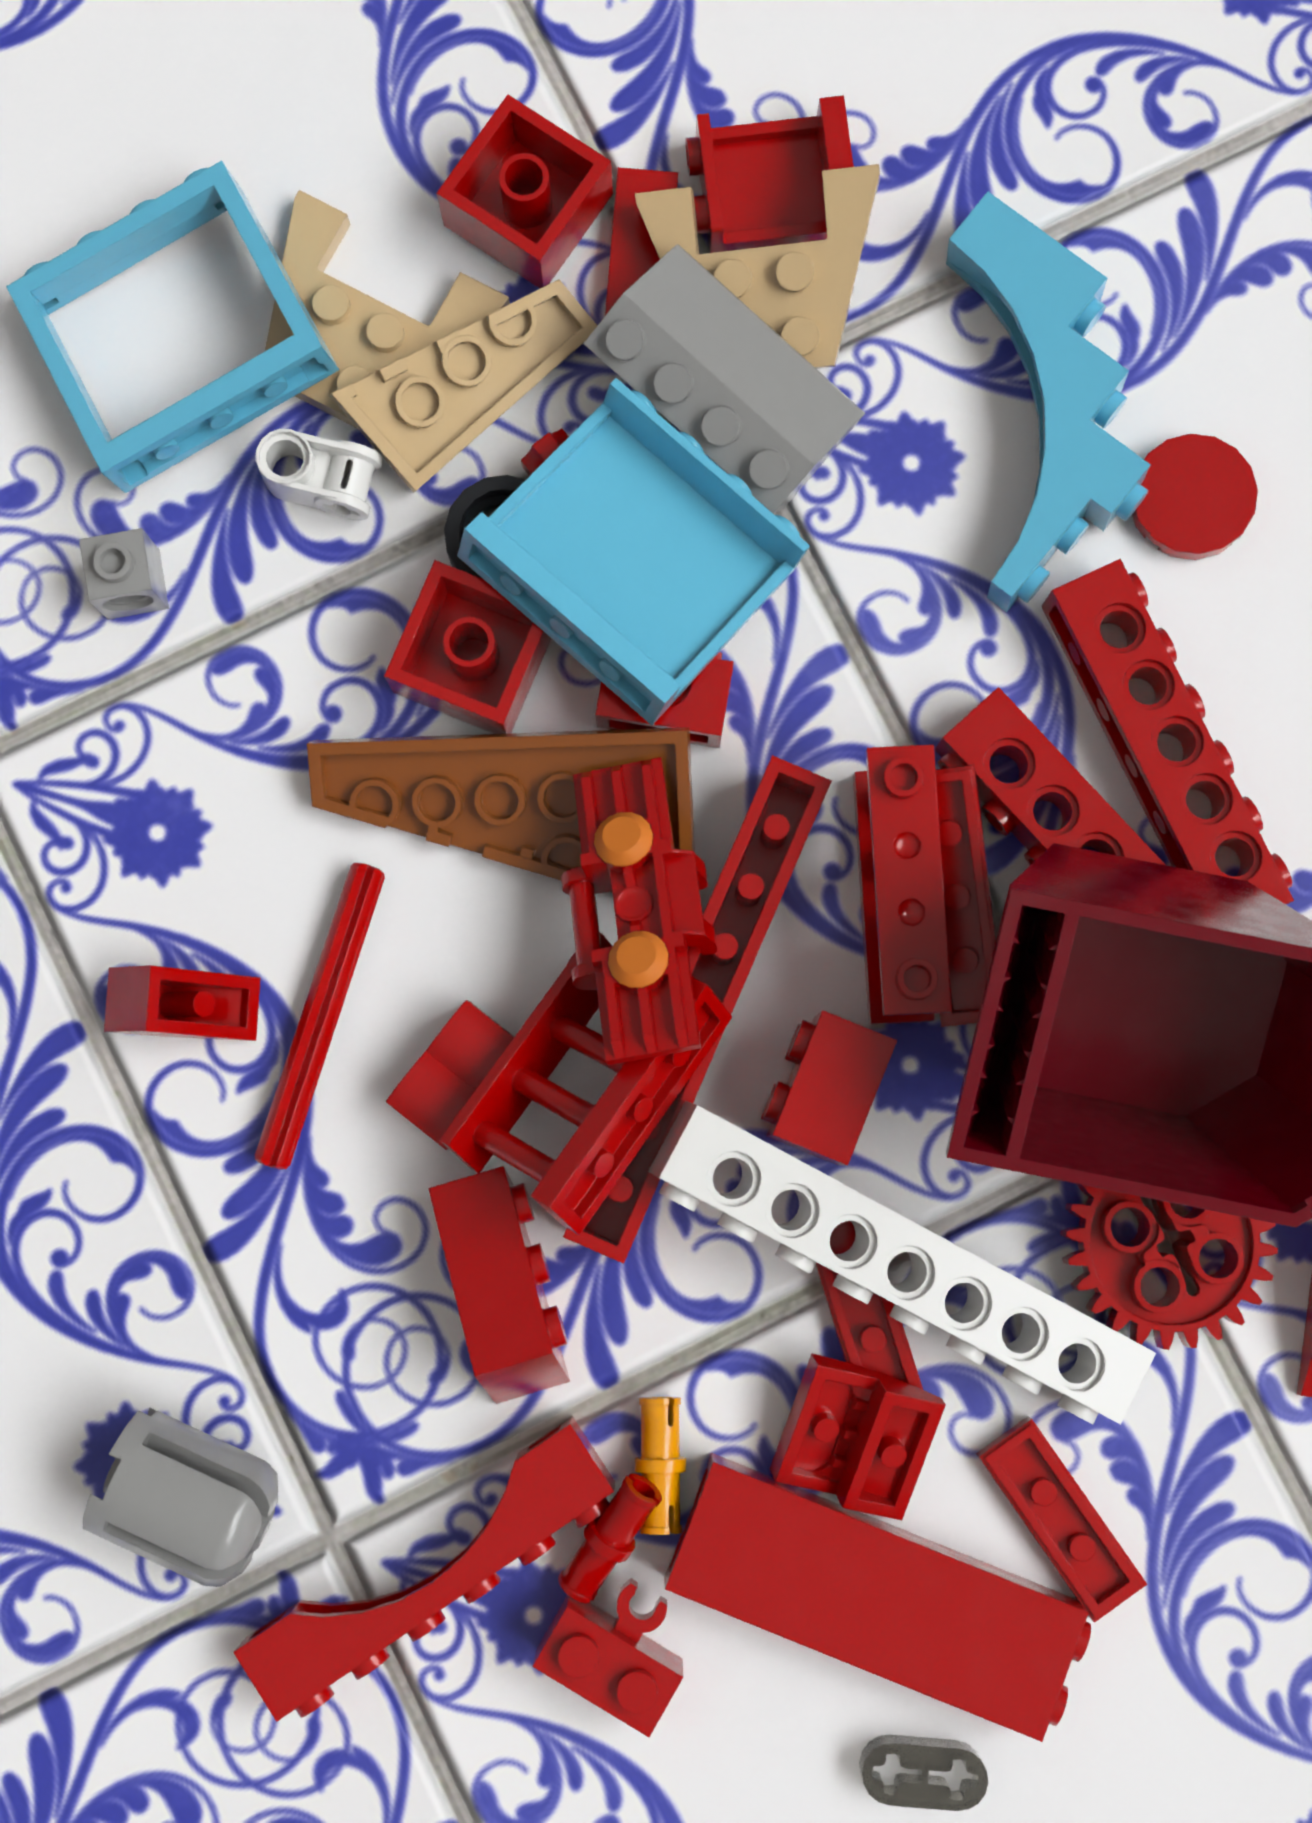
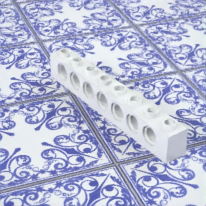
[648,1101,1156,1425]

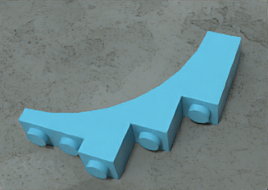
[946,191,1151,612]

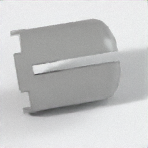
[83,1407,278,1587]

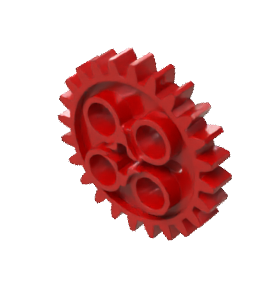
[1060,1184,1278,1350]

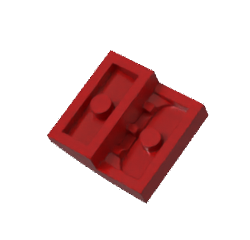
[769,1353,946,1520]

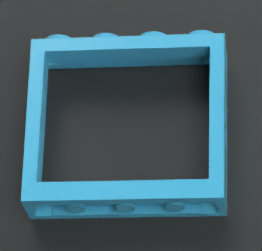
[6,160,339,493]

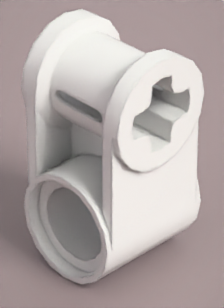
[256,429,383,520]

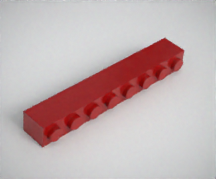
[563,755,832,1264]

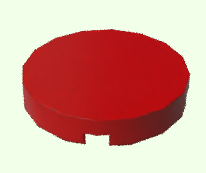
[1132,433,1258,560]

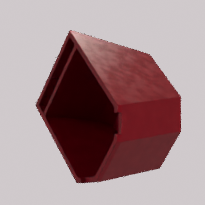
[946,843,1312,1227]

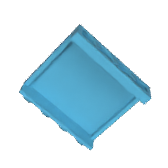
[457,378,810,725]

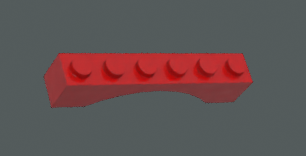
[233,1416,615,1722]

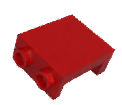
[685,95,854,253]

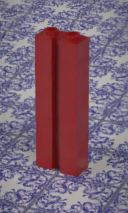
[664,1453,1091,1742]

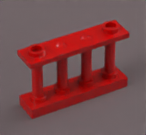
[853,744,952,1025]
[439,933,732,1235]

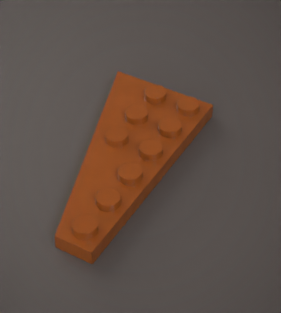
[307,727,695,893]

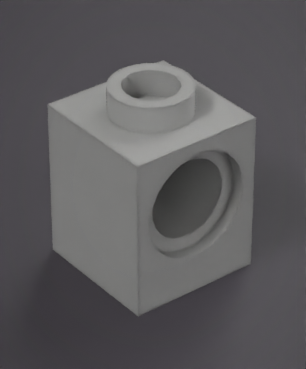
[79,528,169,620]

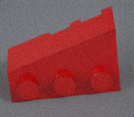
[428,1166,570,1404]

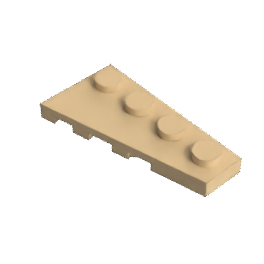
[330,279,597,493]

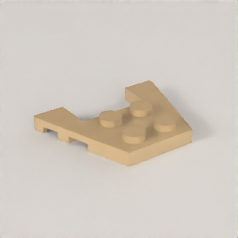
[635,164,880,369]
[265,190,510,429]

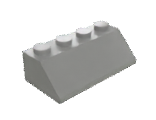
[583,244,866,514]

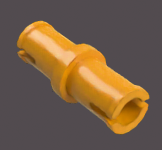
[635,1397,686,1535]

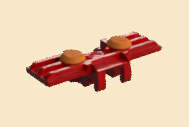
[561,757,717,1065]

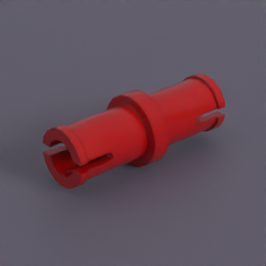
[558,1473,662,1604]

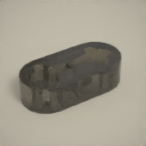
[859,1734,988,1811]

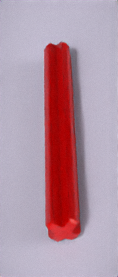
[255,862,385,1170]

